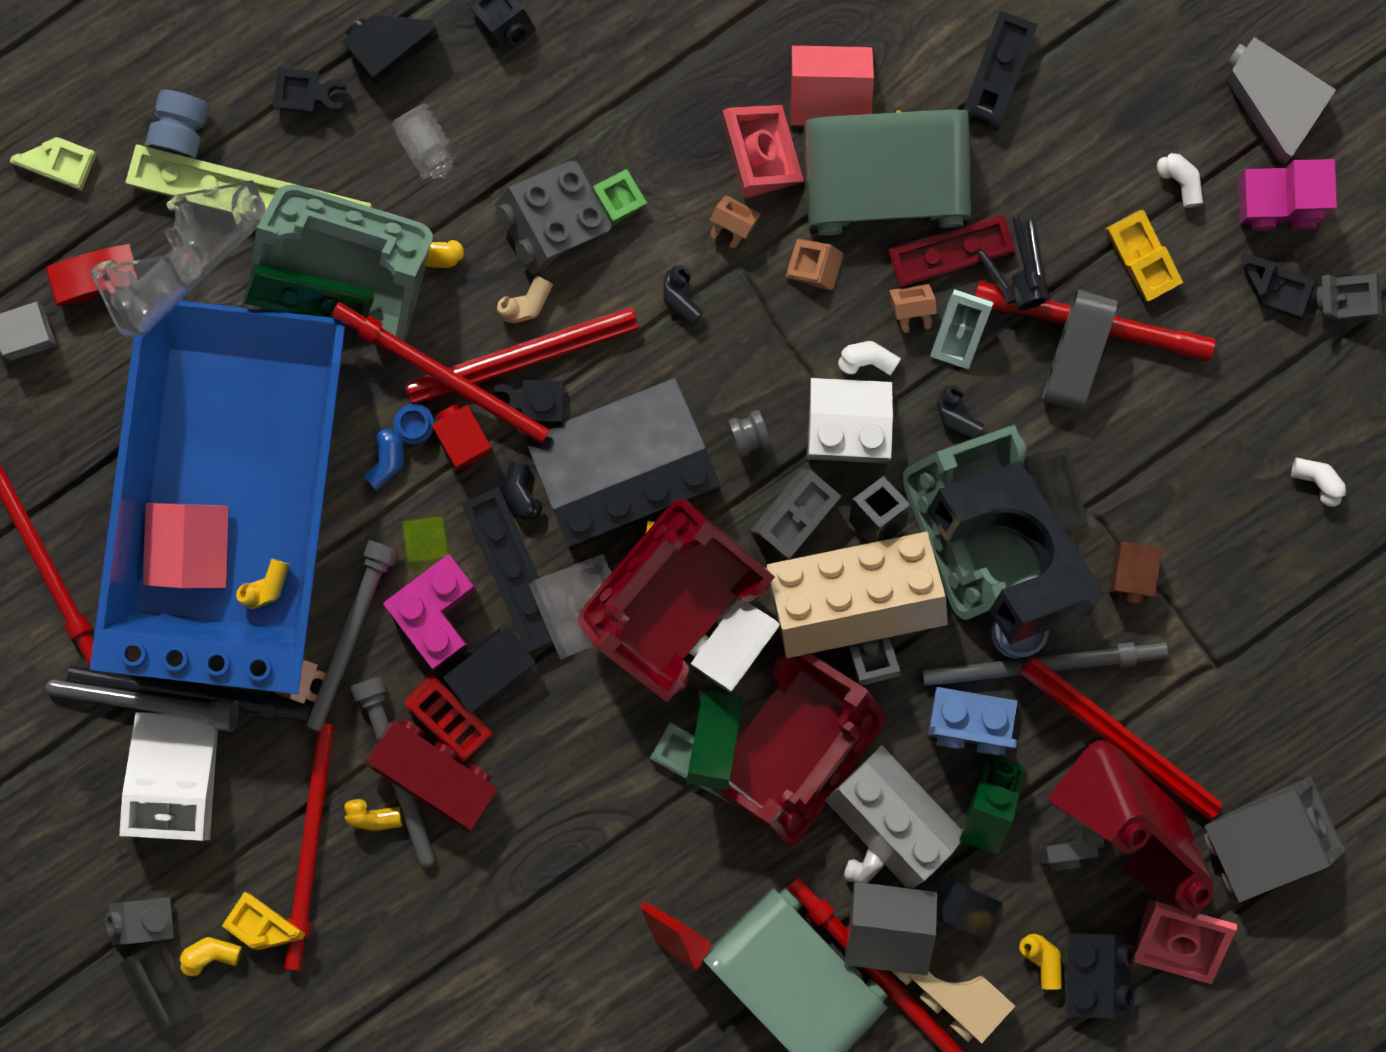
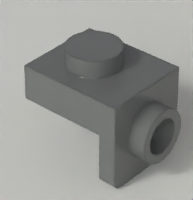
[1317,274,1382,320]
[105,897,174,945]

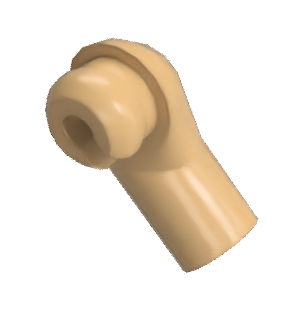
[497,276,553,324]

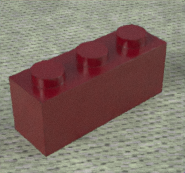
[362,719,498,831]

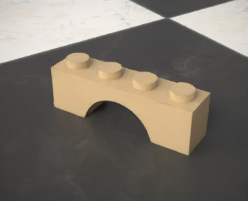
[892,971,1015,1043]

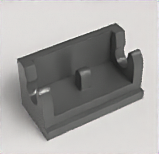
[750,468,841,559]

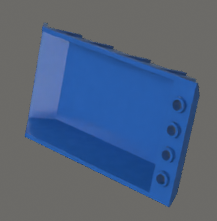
[90,298,345,694]

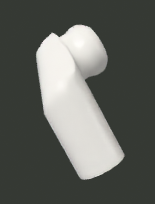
[1157,153,1204,208]
[838,341,901,376]
[844,847,885,883]

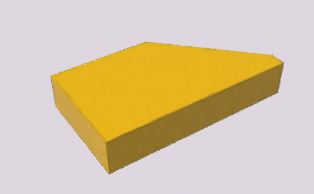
[222,892,306,950]

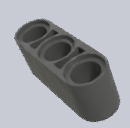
[1042,289,1118,412]

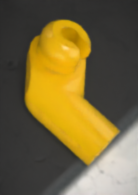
[426,240,464,268]
[236,558,291,609]
[180,937,242,977]

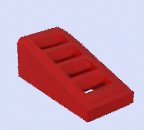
[404,672,493,762]

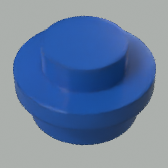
[393,404,434,445]

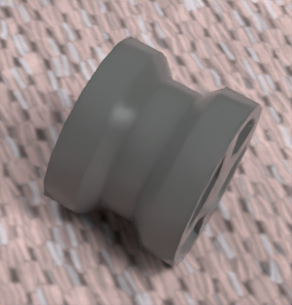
[728,410,772,458]

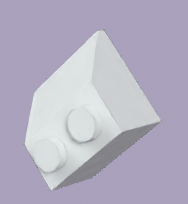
[807,378,893,463]
[689,599,780,694]

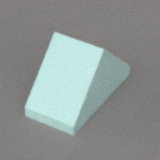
[930,289,993,369]

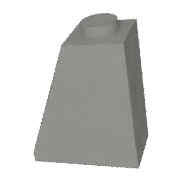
[1226,37,1336,165]

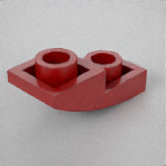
[46,244,140,307]

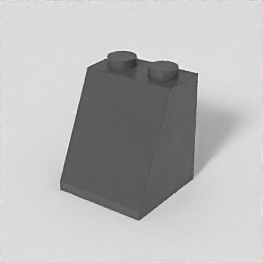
[1205,776,1345,902]

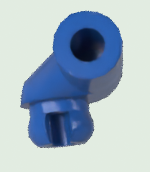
[364,429,404,491]

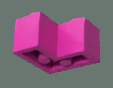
[1238,159,1337,231]
[383,554,477,671]

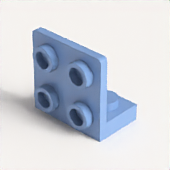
[928,687,1018,756]

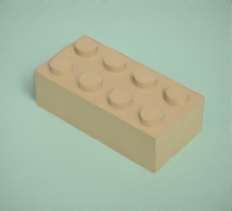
[767,531,948,658]

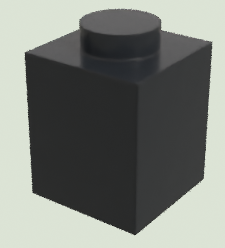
[849,476,911,543]

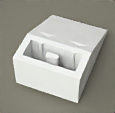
[119,712,218,841]

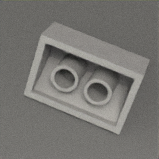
[825,745,961,889]

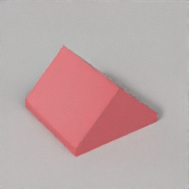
[790,46,874,127]
[722,105,804,199]
[143,503,229,588]
[1134,900,1237,984]

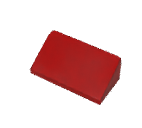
[640,902,712,970]

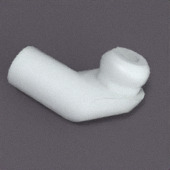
[1291,457,1346,507]

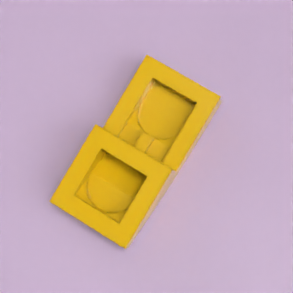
[1105,210,1183,302]

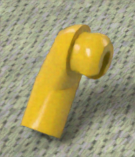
[344,799,403,831]
[1019,934,1062,989]

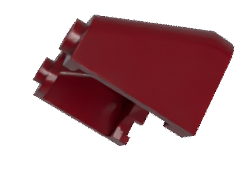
[578,499,775,702]
[709,652,885,846]
[1047,740,1213,919]

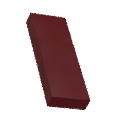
[887,214,1016,288]

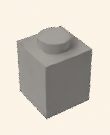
[0,302,57,361]

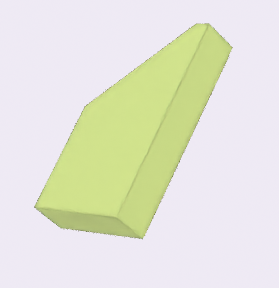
[10,137,97,191]

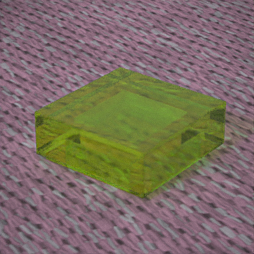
[402,516,448,563]

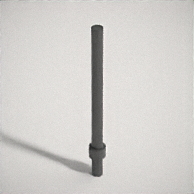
[922,642,1169,686]

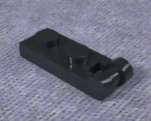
[963,10,1038,131]

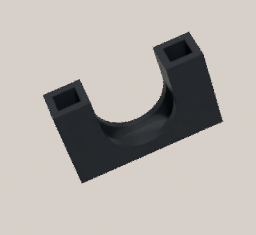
[927,461,1104,644]

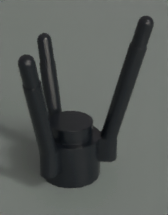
[978,216,1049,311]

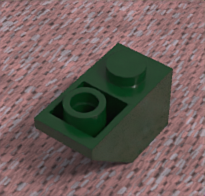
[959,754,1026,854]

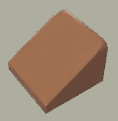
[786,239,843,290]

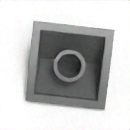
[844,882,937,975]

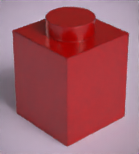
[432,404,494,472]

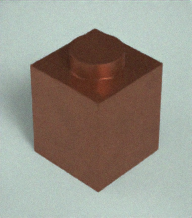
[1109,542,1162,605]

